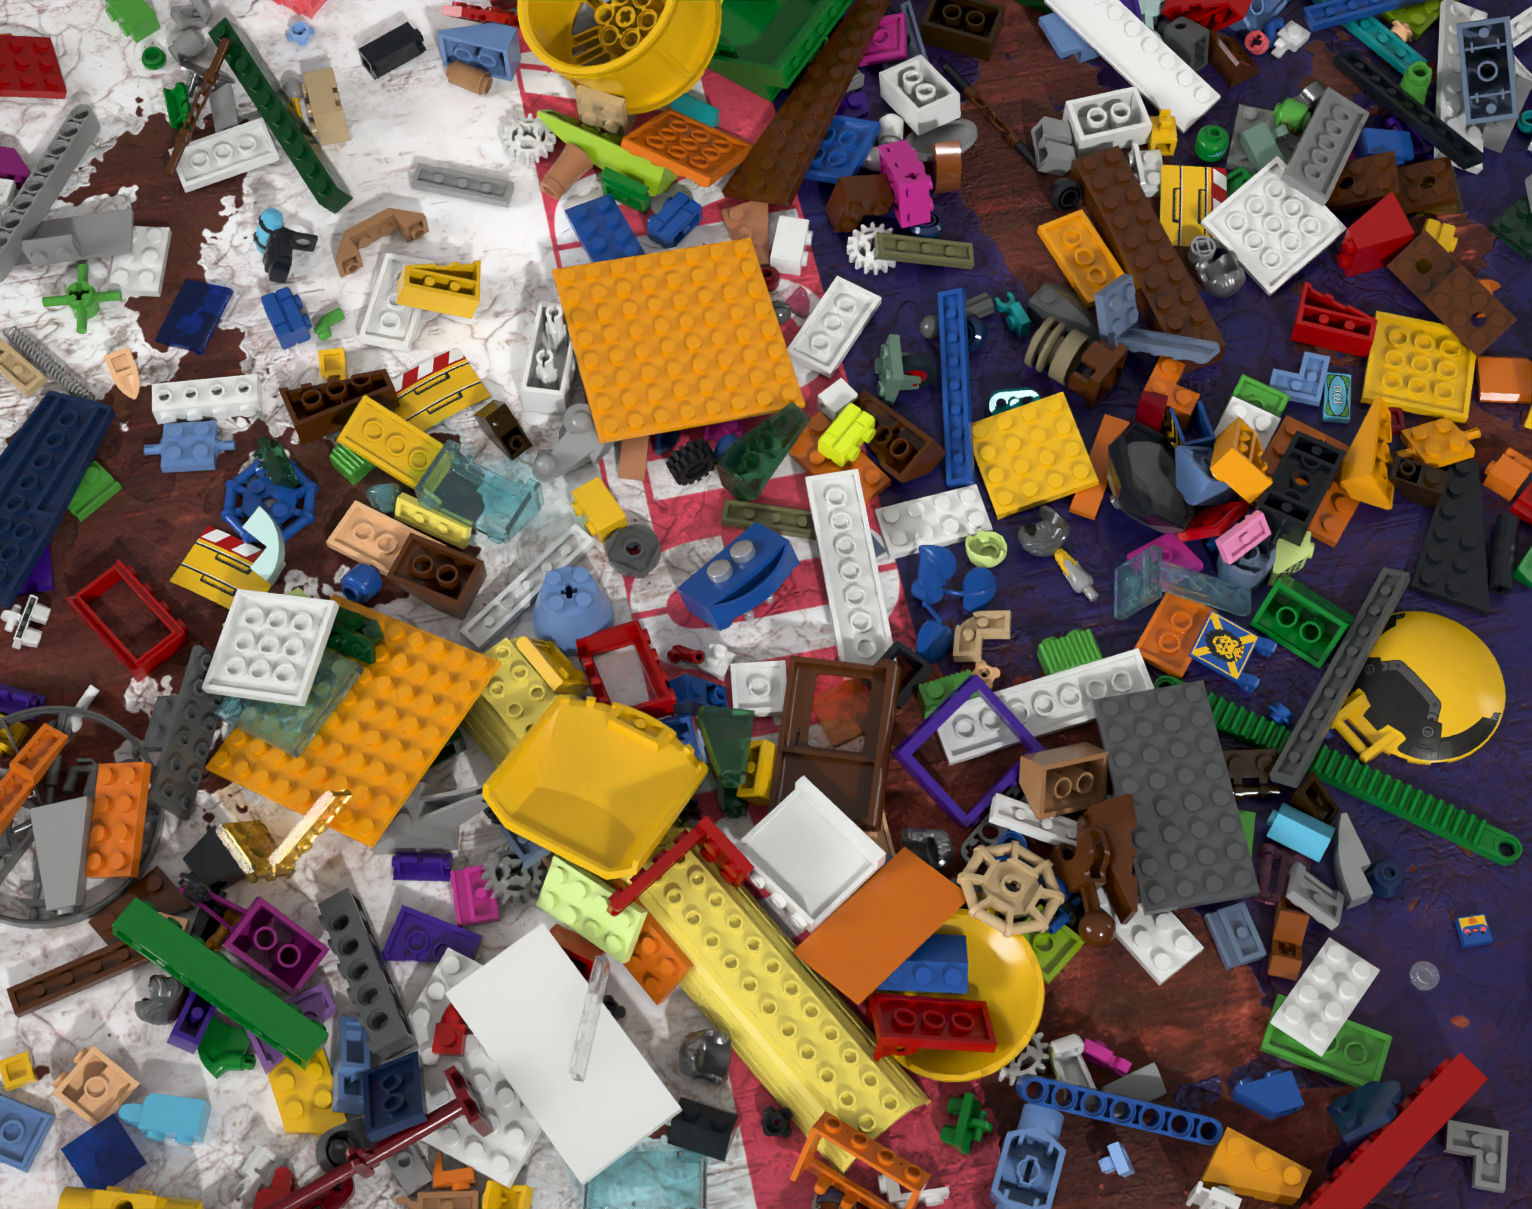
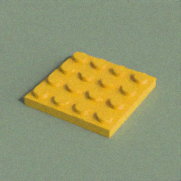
[1361,311,1476,424]
[972,392,1099,520]

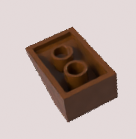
[386,532,487,620]

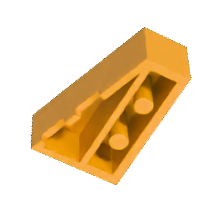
[1200,1127,1312,1205]

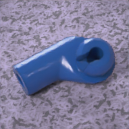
[1264,16,1284,48]

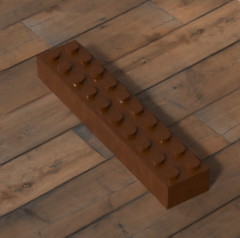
[1069,145,1227,374]

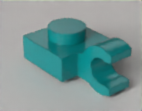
[994,292,1031,339]

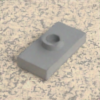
[385,1144,433,1198]

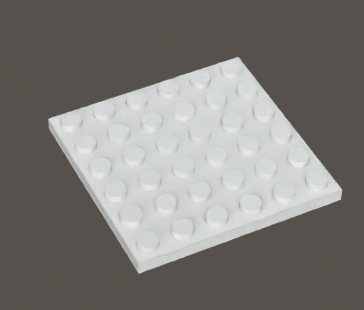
[380,948,542,1189]

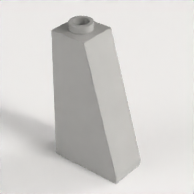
[30,796,94,916]

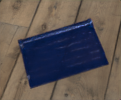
[155,279,234,356]

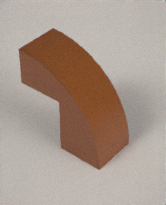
[930,140,962,194]
[1268,896,1310,981]

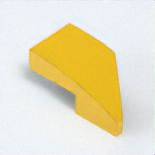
[318,347,348,381]

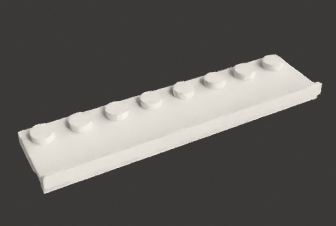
[1044,0,1221,134]

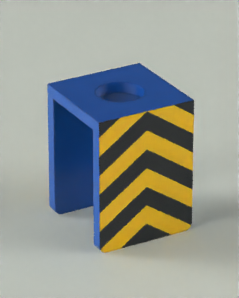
[1163,401,1216,449]

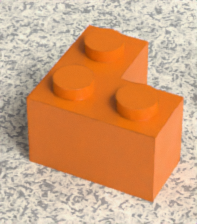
[1144,355,1200,430]

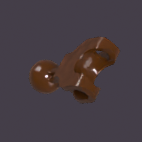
[1051,825,1116,948]

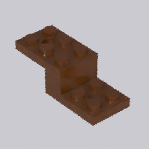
[1325,151,1458,214]
[1387,230,1517,357]

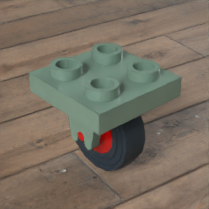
[875,334,937,407]

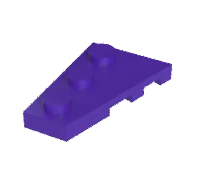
[382,905,484,963]

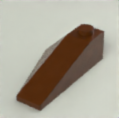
[853,389,947,483]

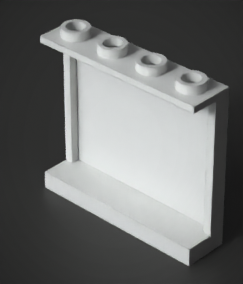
[732,775,886,933]

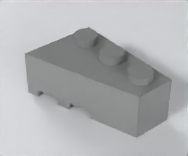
[1481,75,1532,153]

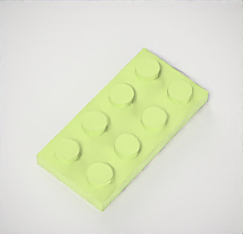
[536,855,648,964]

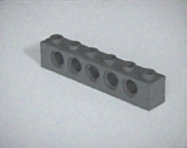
[318,887,418,1061]

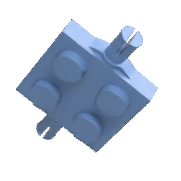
[144,421,236,473]

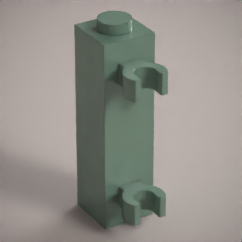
[1239,122,1289,174]

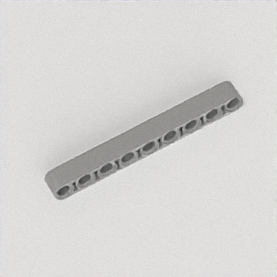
[0,104,100,283]

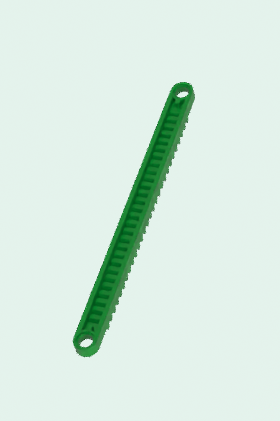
[1153,675,1523,866]

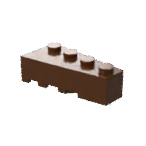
[279,369,400,445]

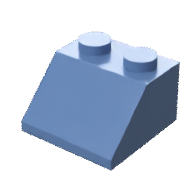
[1175,445,1235,506]

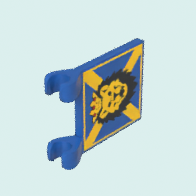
[1188,610,1277,693]

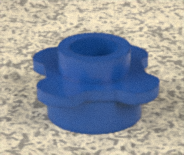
[1268,702,1294,729]

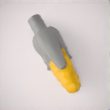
[1053,548,1099,602]

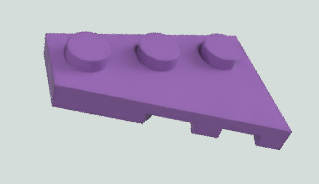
[244,983,337,1074]

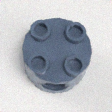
[1216,538,1276,591]

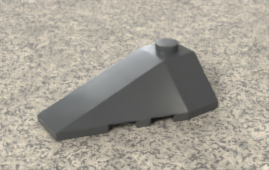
[1027,281,1100,348]

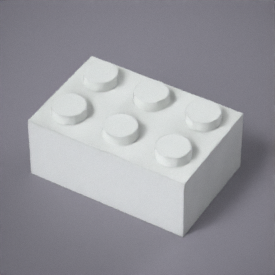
[879,55,961,136]
[1062,86,1152,158]

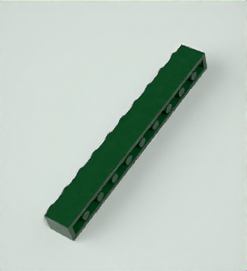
[208,17,353,214]

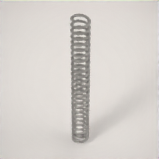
[3,326,98,402]

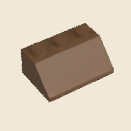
[1019,742,1109,820]

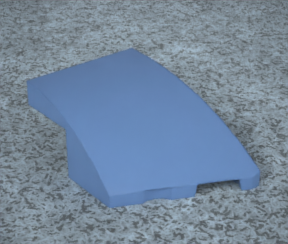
[1038,12,1100,63]

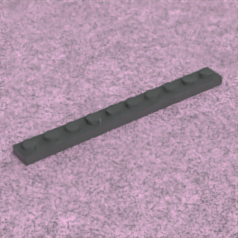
[1269,567,1410,788]

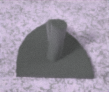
[178,59,235,98]

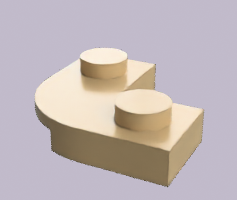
[953,610,1011,662]

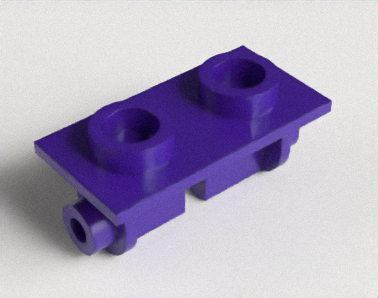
[0,684,47,722]
[392,852,453,882]

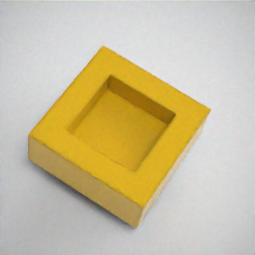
[0,1051,37,1092]

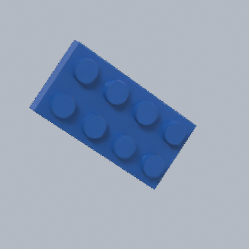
[564,193,646,263]

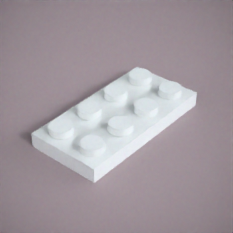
[168,117,280,193]
[358,253,435,352]
[787,276,882,379]
[874,484,993,560]
[1097,869,1204,986]
[1270,937,1380,1057]

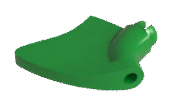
[197,1016,256,1079]

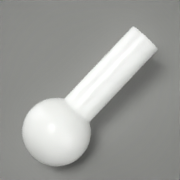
[64,684,100,733]

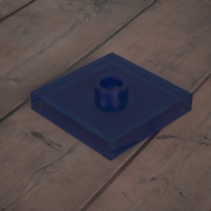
[61,1113,147,1191]

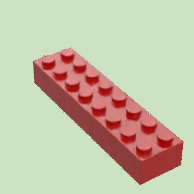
[1299,1052,1488,1209]

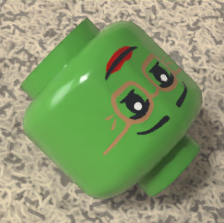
[1272,98,1311,135]

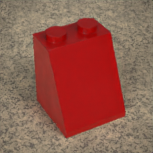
[1336,193,1415,278]

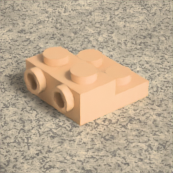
[52,1046,140,1131]

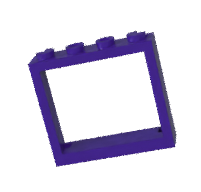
[891,675,1045,828]

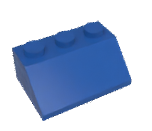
[876,934,968,995]

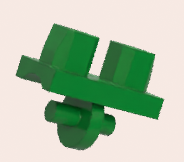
[940,1092,993,1155]

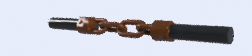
[942,62,1040,173]

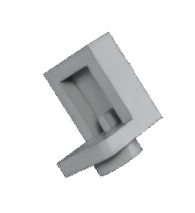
[170,0,211,30]

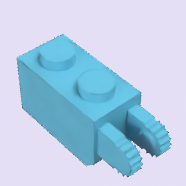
[118,1093,211,1146]

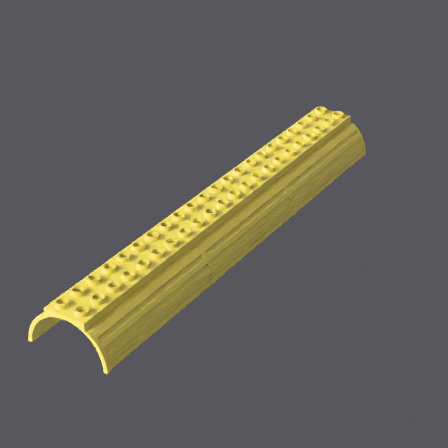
[460,637,931,1176]

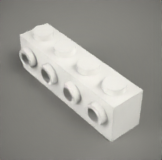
[152,374,263,424]

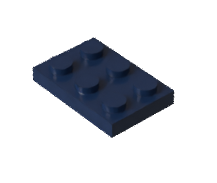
[362,1050,428,1143]

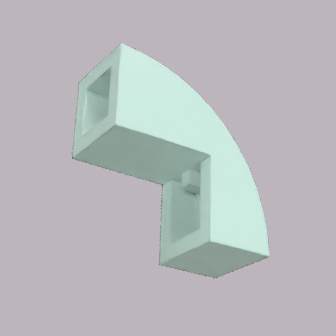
[242,506,285,586]

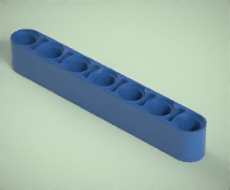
[1016,1074,1223,1145]

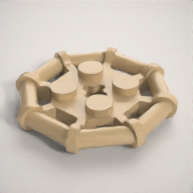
[957,840,1065,938]

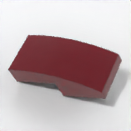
[1134,390,1168,432]

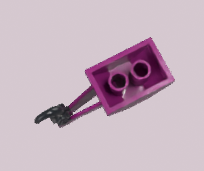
[178,873,330,997]

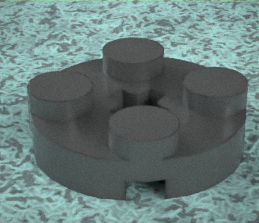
[607,524,661,578]

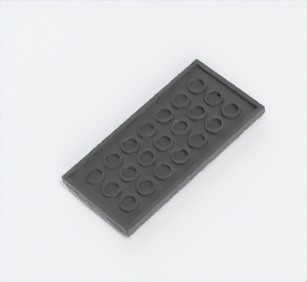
[1092,680,1260,916]

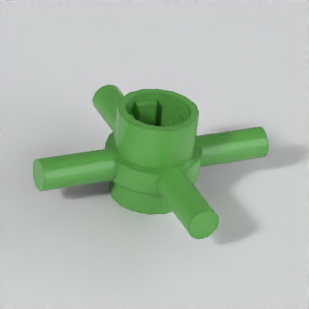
[42,264,122,334]

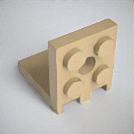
[575,85,638,138]

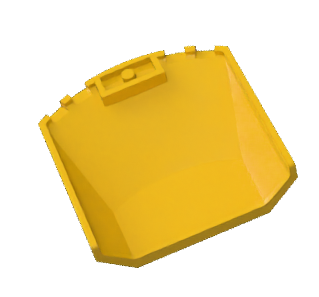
[482,695,709,880]

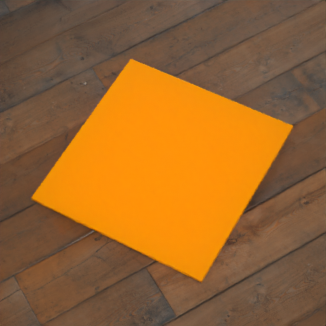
[552,237,805,444]
[205,594,501,849]

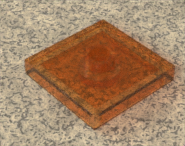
[812,678,870,749]

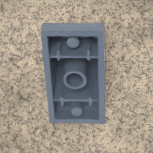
[1456,16,1519,125]

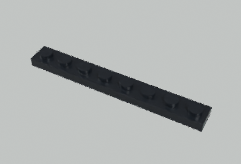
[1333,50,1485,170]

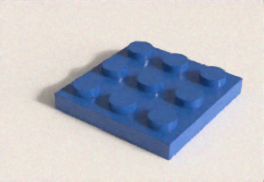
[805,115,882,184]

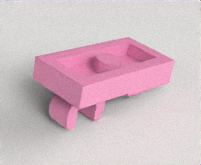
[1215,510,1271,565]

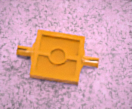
[1394,417,1481,468]

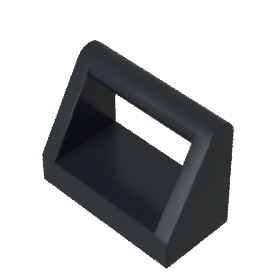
[861,640,935,710]

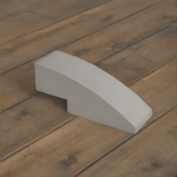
[1332,812,1373,909]

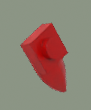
[432,1002,468,1057]

